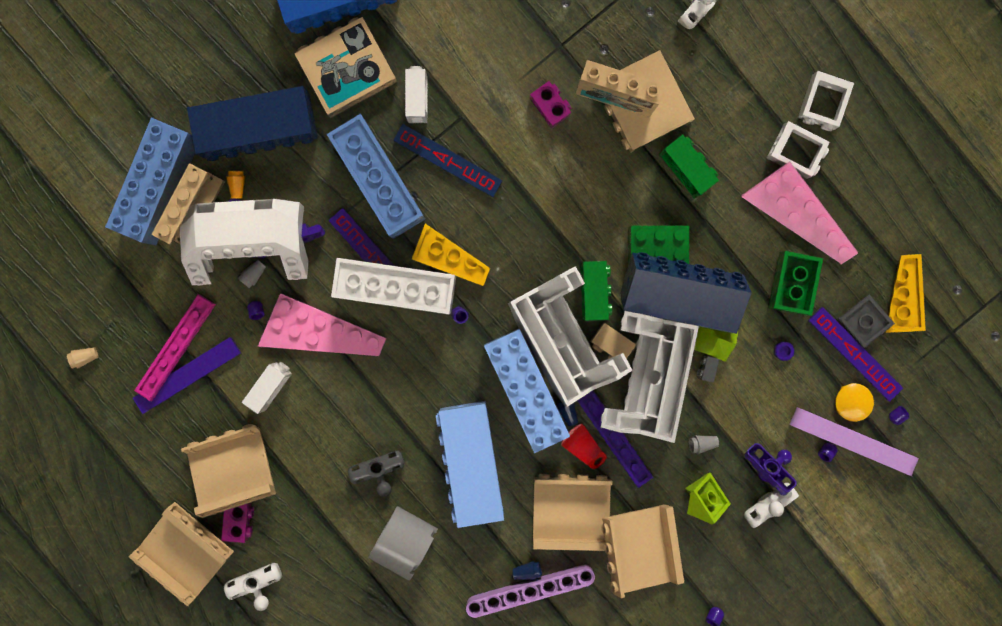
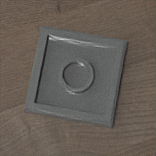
[838,294,895,348]

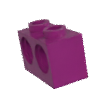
[530,81,572,129]
[221,502,254,543]

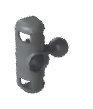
[348,450,405,497]

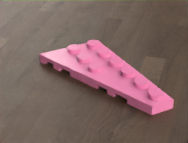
[742,161,858,264]
[258,294,387,356]

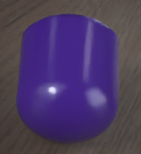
[247,301,265,320]
[451,307,469,324]
[889,406,910,425]
[818,442,838,462]
[705,607,724,626]

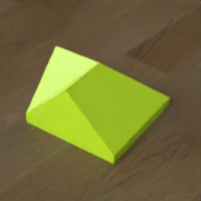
[694,326,739,362]
[685,473,731,524]

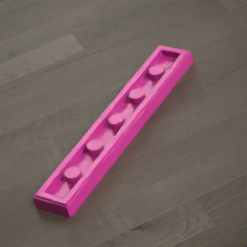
[134,294,216,401]

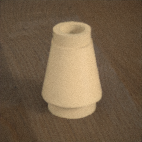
[67,347,99,369]

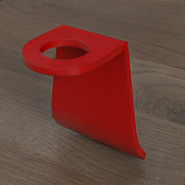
[561,423,606,469]

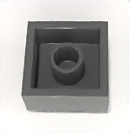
[697,355,720,383]

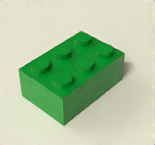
[659,135,719,199]
[628,226,689,265]
[768,251,823,316]
[580,261,612,321]

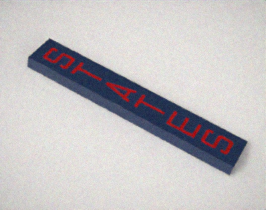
[393,124,503,197]

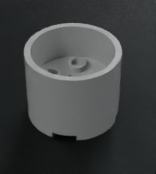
[368,506,438,581]

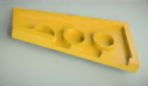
[412,223,490,286]
[884,254,926,333]

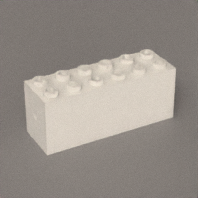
[331,258,457,314]

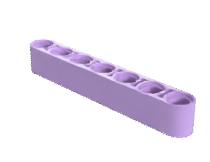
[789,407,919,476]
[466,564,595,618]

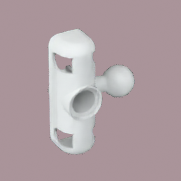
[678,0,717,29]
[744,483,799,528]
[224,563,282,611]

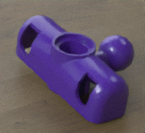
[744,443,797,496]

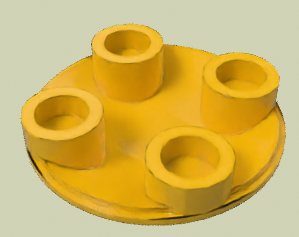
[836,384,874,422]

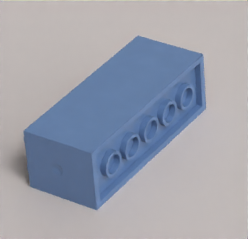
[327,114,425,239]
[105,118,195,245]

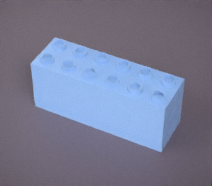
[484,329,570,453]
[436,401,504,528]

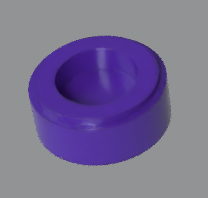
[774,342,794,361]

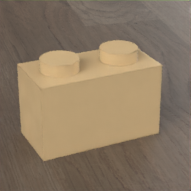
[590,323,636,359]

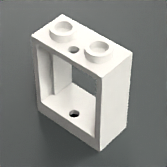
[405,66,428,123]
[798,71,854,131]
[767,121,830,179]
[242,362,292,414]

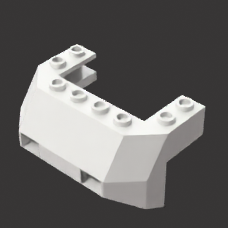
[180,199,309,285]
[508,266,632,407]
[601,311,699,443]

